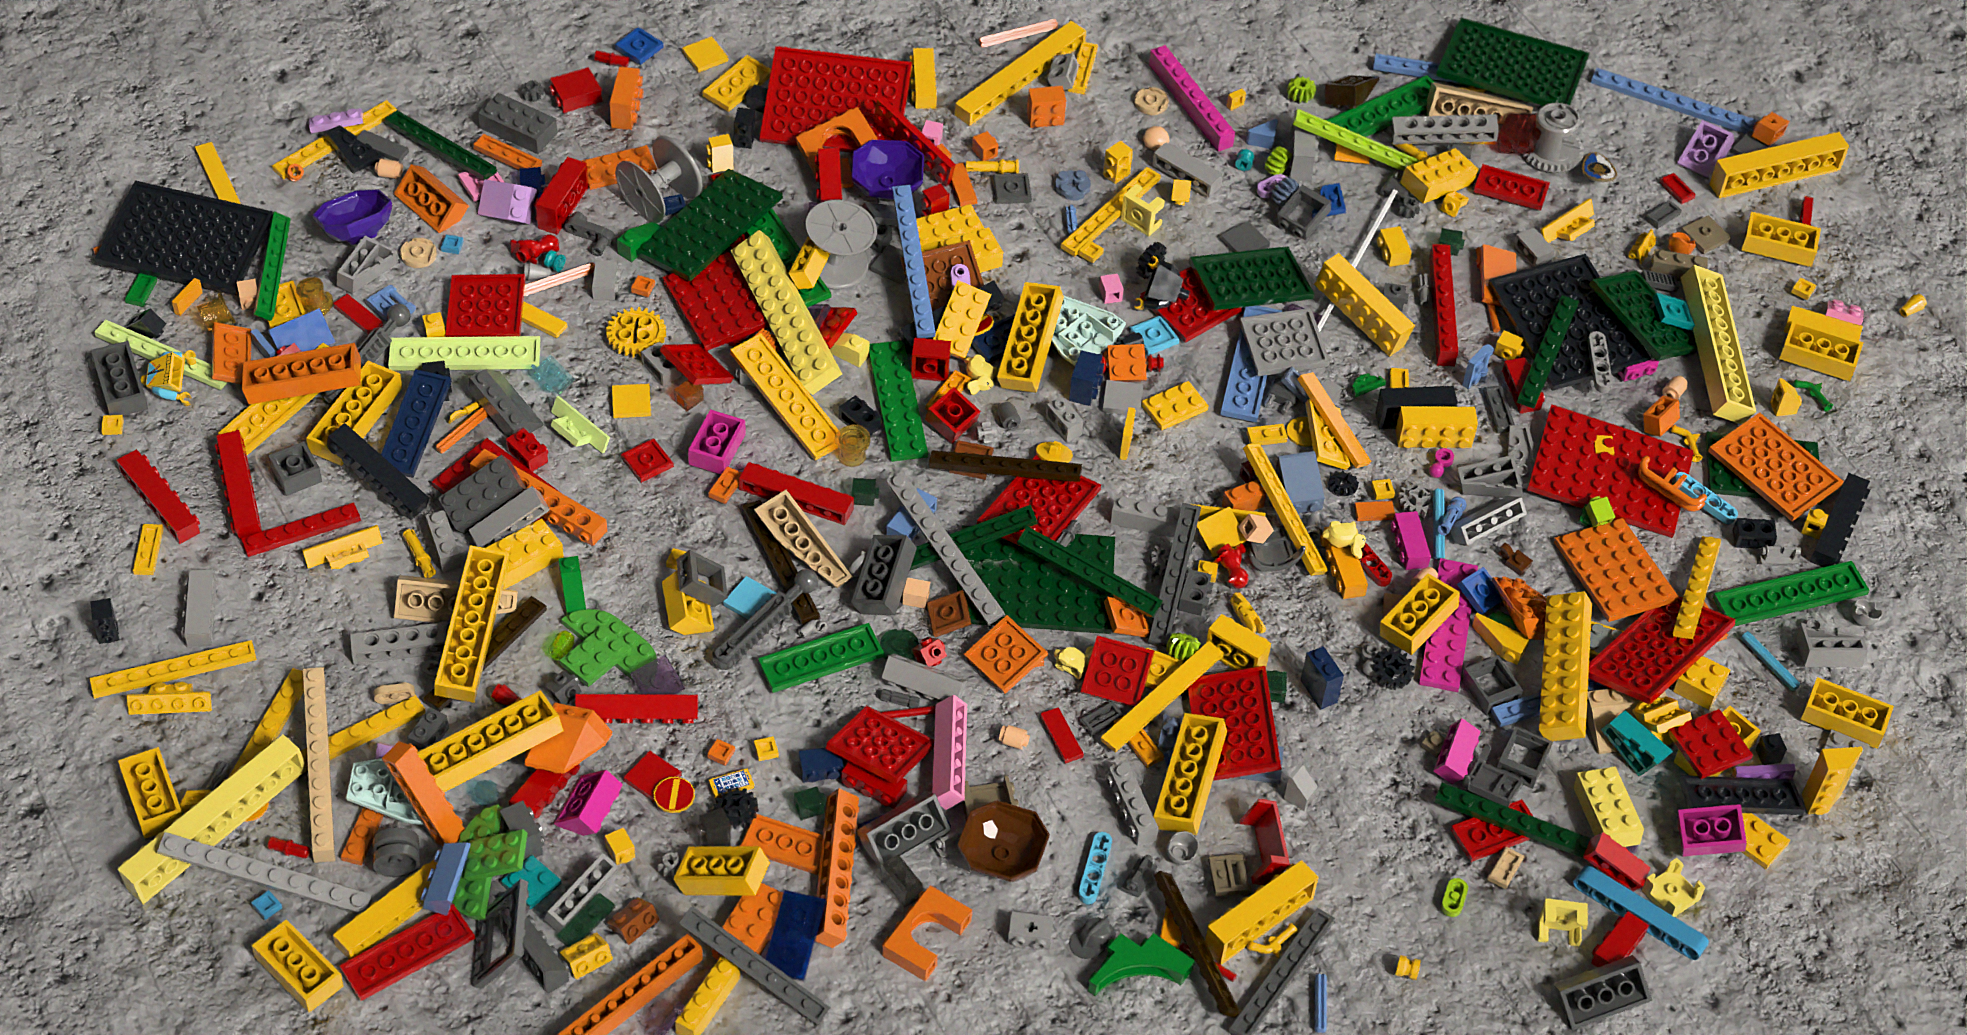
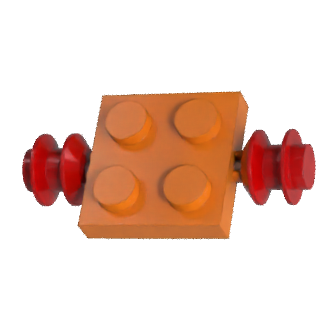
[1102,344,1164,382]

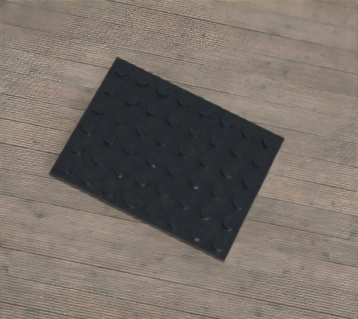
[95,180,273,295]
[1488,253,1651,391]

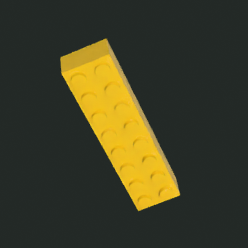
[1709,132,1849,199]
[434,545,509,703]
[1539,591,1592,741]
[417,690,563,792]

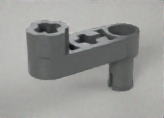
[565,211,615,256]

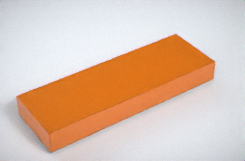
[951,162,977,207]

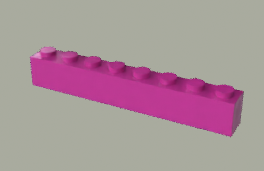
[1149,45,1235,152]

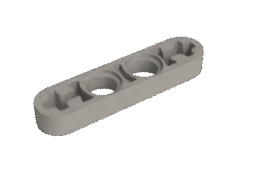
[1588,331,1612,393]

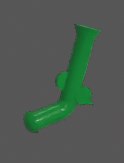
[1793,379,1833,411]

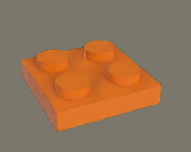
[1104,597,1150,637]

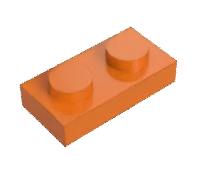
[708,466,742,504]

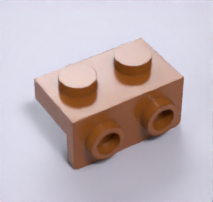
[607,897,660,945]

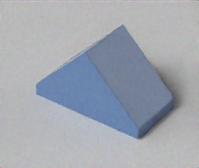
[1246,118,1278,149]

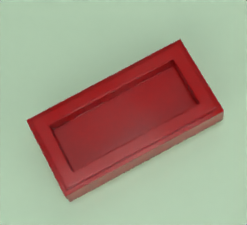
[1659,173,1696,205]

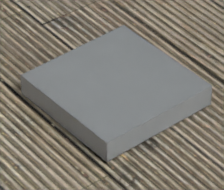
[1103,380,1143,416]

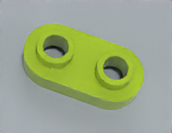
[1441,878,1468,917]

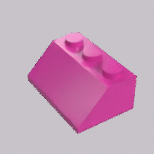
[554,769,623,836]

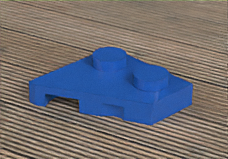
[1312,183,1346,218]

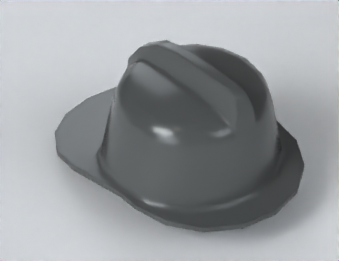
[1070,917,1116,959]

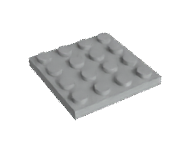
[1240,308,1330,376]

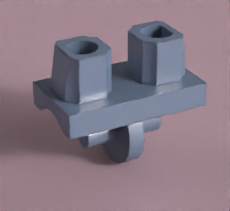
[1158,714,1183,752]

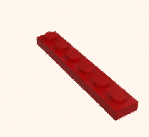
[241,502,361,557]

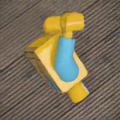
[141,350,196,406]

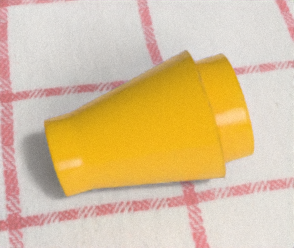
[1899,294,1927,317]

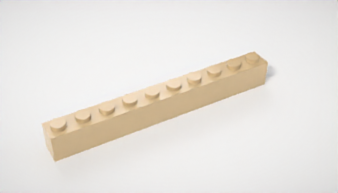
[303,667,335,863]

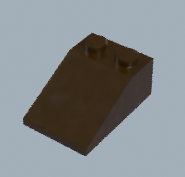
[1325,75,1379,108]

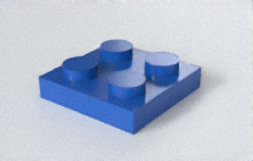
[615,27,664,65]
[1457,567,1502,615]

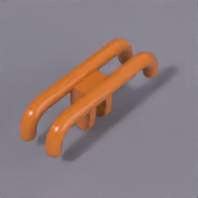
[1638,456,1707,512]

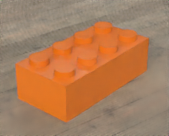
[712,883,791,973]

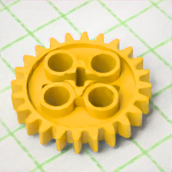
[606,307,666,357]

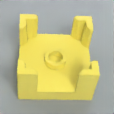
[1121,183,1165,237]
[1642,858,1705,917]
[1538,898,1588,947]

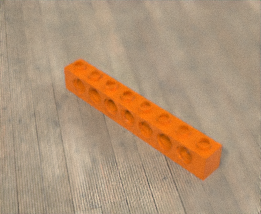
[470,449,607,546]
[812,788,859,948]

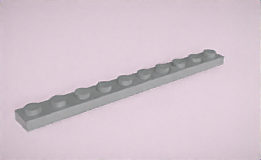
[886,470,1005,626]
[157,832,371,914]

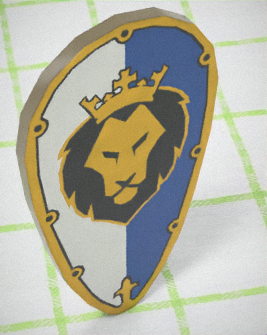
[1582,152,1617,182]

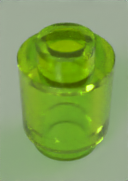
[548,630,575,661]

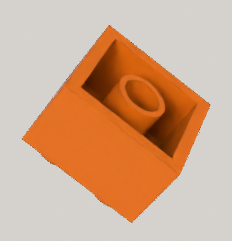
[1027,86,1066,128]

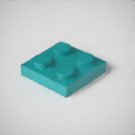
[1653,292,1695,330]
[501,855,562,910]

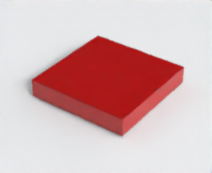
[621,438,674,483]
[623,751,682,802]

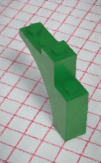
[1088,933,1195,996]

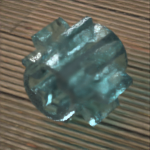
[473,779,499,806]

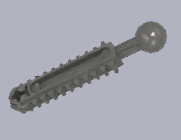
[323,304,410,404]
[712,569,819,670]

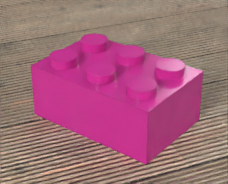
[688,409,746,474]
[1677,804,1747,857]

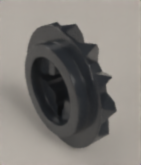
[1328,470,1359,496]

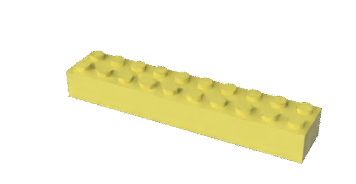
[731,230,842,395]
[1681,265,1756,424]
[118,734,307,904]

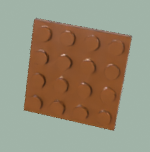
[900,240,984,312]

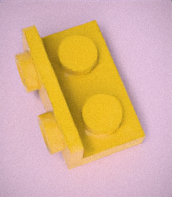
[559,932,613,979]

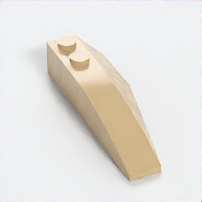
[1427,82,1533,125]
[754,490,853,588]
[394,575,518,622]

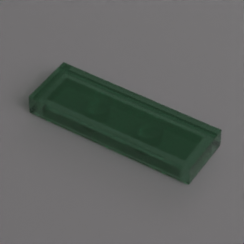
[557,893,615,947]

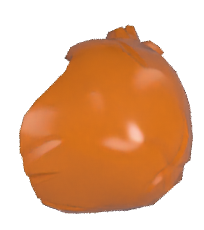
[1668,231,1696,254]

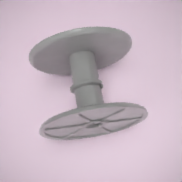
[616,135,702,223]
[801,200,877,289]

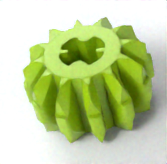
[1287,75,1316,103]
[1264,146,1292,175]
[1166,632,1201,661]

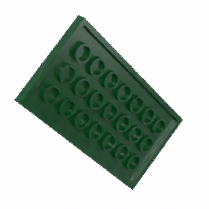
[636,168,783,281]

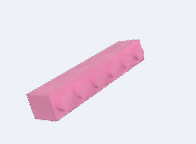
[932,694,967,810]

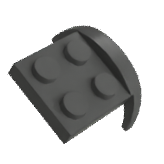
[1248,525,1306,572]
[1462,744,1524,807]

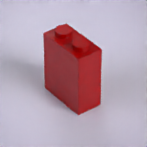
[548,67,602,113]

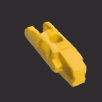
[1230,592,1266,634]

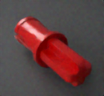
[594,50,629,67]
[268,837,310,859]

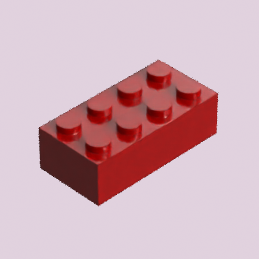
[535,157,589,235]

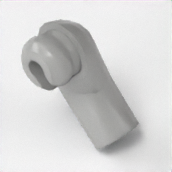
[798,620,828,639]

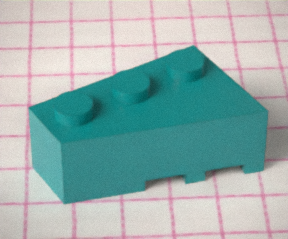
[1601,710,1673,777]

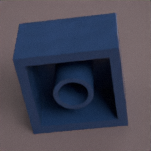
[1069,350,1105,406]

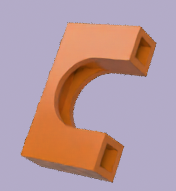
[796,107,878,174]
[882,885,972,981]

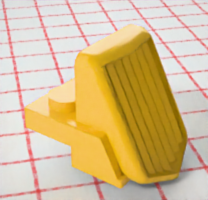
[1633,696,1692,745]

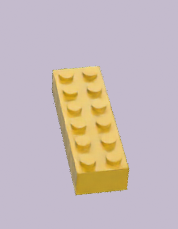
[1314,253,1415,357]
[997,282,1064,393]
[306,361,402,466]
[1154,713,1227,835]
[1205,860,1319,965]

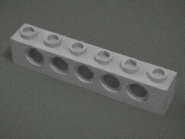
[1391,114,1499,144]
[350,622,450,665]

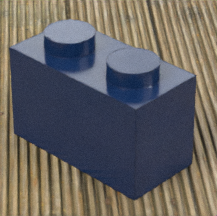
[799,747,843,783]

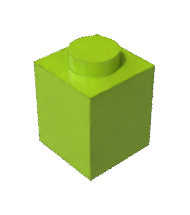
[1585,496,1615,528]

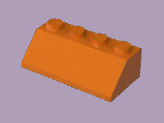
[394,164,469,233]

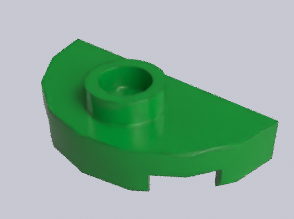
[1352,373,1386,398]

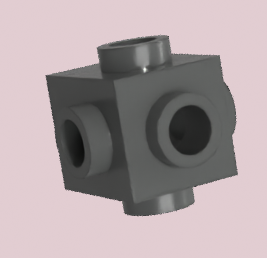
[545,670,582,705]

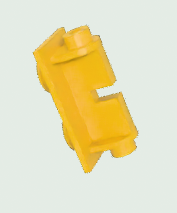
[1628,229,1656,264]

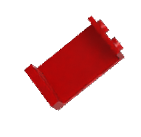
[1239,799,1290,885]

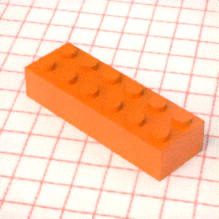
[242,343,361,404]

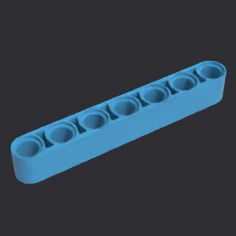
[1573,865,1709,960]

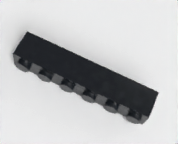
[898,280,1005,352]
[327,423,429,520]
[1810,473,1871,567]

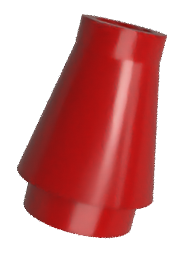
[491,683,519,706]

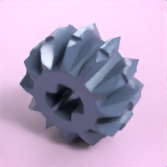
[1271,177,1300,207]

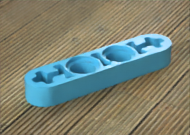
[1672,472,1738,525]
[1079,832,1112,904]

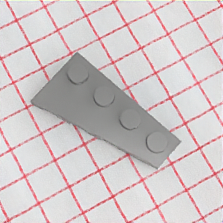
[1508,425,1536,488]

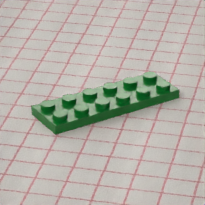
[758,623,884,693]

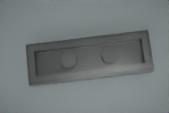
[357,130,409,163]
[1483,386,1515,433]

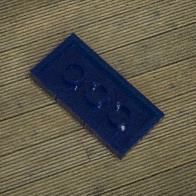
[766,890,826,982]

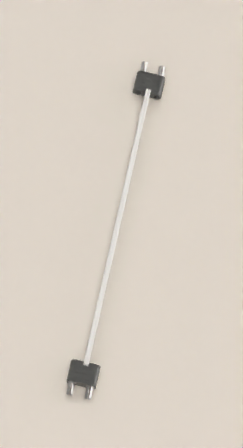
[1264,171,1411,414]

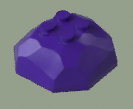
[852,140,924,200]
[312,189,392,245]

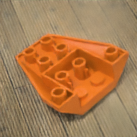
[1492,576,1547,640]
[525,702,612,774]

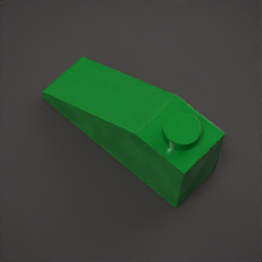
[617,222,662,263]
[558,556,586,615]

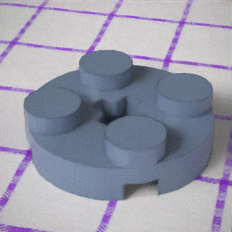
[1055,170,1091,201]

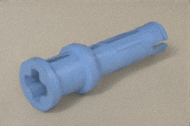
[1438,496,1467,535]

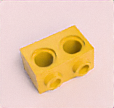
[1103,140,1133,184]

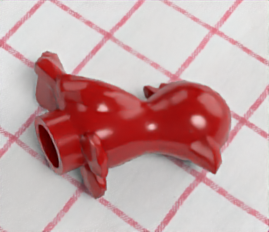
[509,234,560,264]
[1214,543,1249,589]

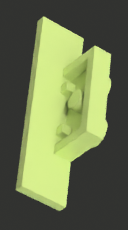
[551,396,610,453]

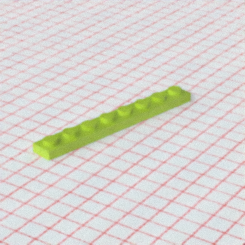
[1293,108,1421,171]

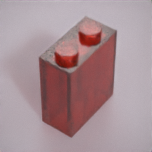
[1497,113,1541,154]

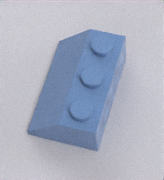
[421,843,471,916]

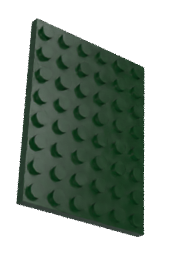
[1436,17,1590,106]
[957,525,1115,634]

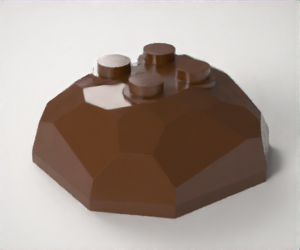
[957,800,1050,883]

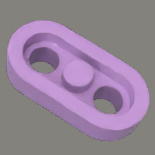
[1257,174,1287,198]
[950,264,971,292]

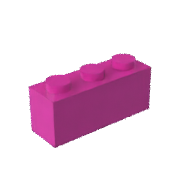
[1391,511,1431,570]
[1434,718,1481,784]

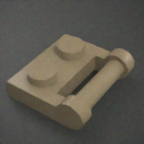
[1208,854,1252,897]

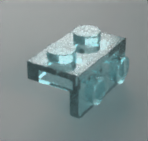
[531,354,575,395]

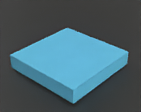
[1129,316,1180,356]
[723,576,777,620]

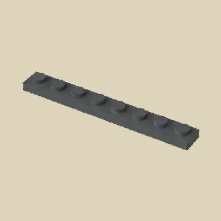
[1148,503,1201,647]
[679,906,831,1025]
[1229,908,1335,1035]

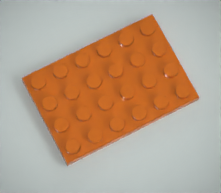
[1708,412,1844,521]
[1554,518,1679,622]

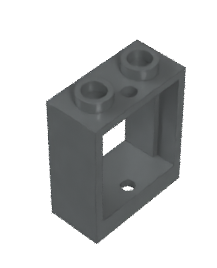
[1277,184,1331,240]
[676,550,728,608]
[1461,655,1523,715]
[1497,726,1553,789]

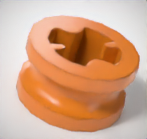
[286,164,304,182]

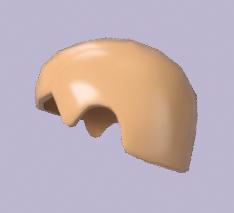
[1142,126,1169,151]

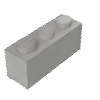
[426,510,461,573]

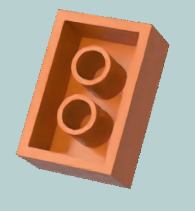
[610,66,644,130]

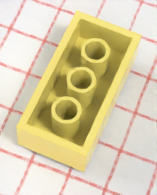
[1573,767,1644,847]

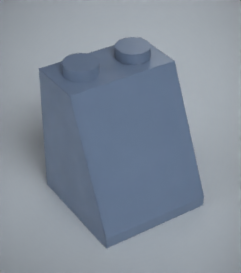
[1275,451,1325,514]

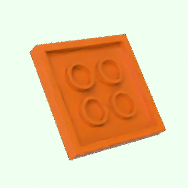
[964,615,1048,694]

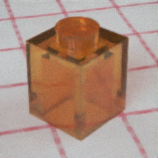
[674,380,704,412]

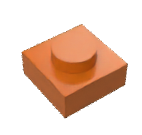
[631,275,655,297]
[707,739,735,766]

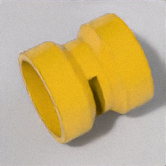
[1395,955,1421,980]

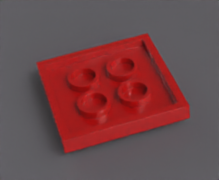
[660,344,734,385]
[1081,635,1155,707]
[1668,709,1753,779]

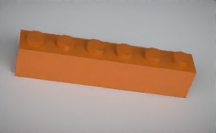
[382,741,465,846]

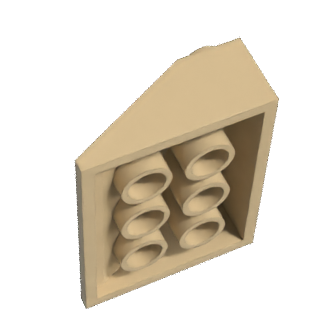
[1586,689,1675,754]

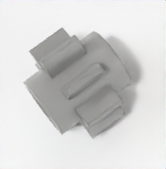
[976,420,997,444]
[658,852,683,878]

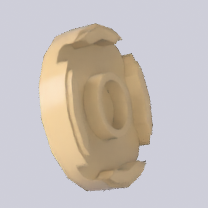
[1134,87,1169,115]
[400,238,437,268]

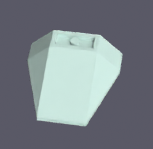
[1052,295,1126,366]
[346,751,424,825]

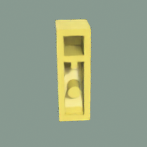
[829,333,870,367]

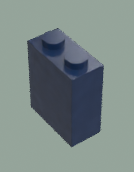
[1300,646,1344,709]

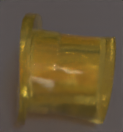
[296,277,333,316]
[197,292,236,331]
[835,425,870,467]

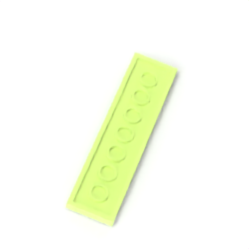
[388,336,541,371]

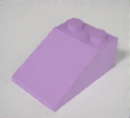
[1677,120,1734,178]
[478,179,537,225]

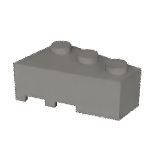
[337,236,397,293]
[1458,455,1523,498]
[1796,623,1868,667]

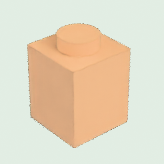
[237,279,258,310]
[1239,514,1274,544]
[902,578,930,609]

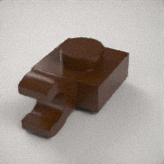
[1498,543,1533,576]

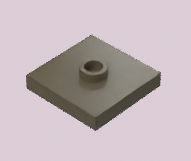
[1681,215,1731,254]

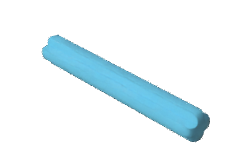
[1433,488,1445,560]
[1741,631,1800,691]

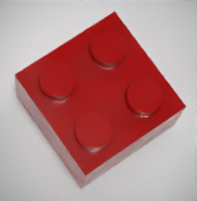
[911,338,951,382]
[925,387,981,444]

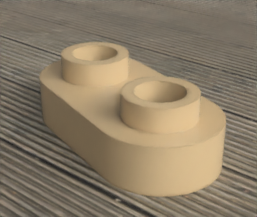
[374,682,415,704]

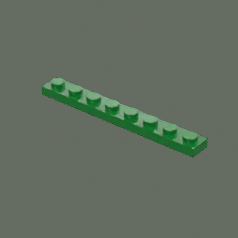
[254,212,291,321]

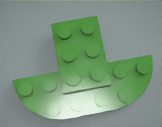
[560,609,657,690]
[452,804,528,920]

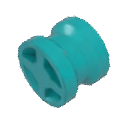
[1235,149,1254,171]
[544,250,566,272]

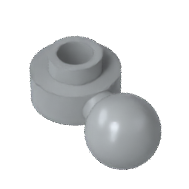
[1362,645,1382,676]

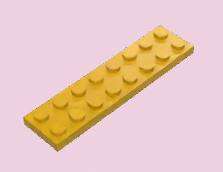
[730,333,846,461]
[218,343,330,455]

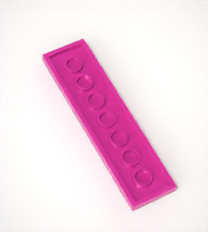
[1419,558,1478,692]

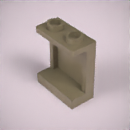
[961,775,1019,821]

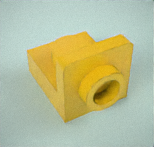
[1440,191,1469,217]
[180,790,211,814]

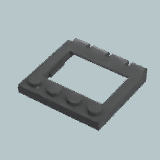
[472,879,529,989]

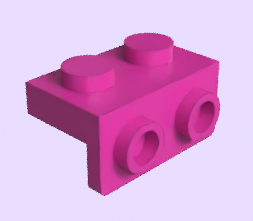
[1618,359,1659,382]

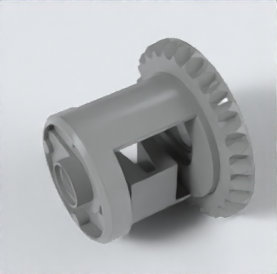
[1521,103,1584,172]

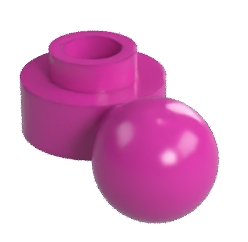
[1429,448,1454,478]

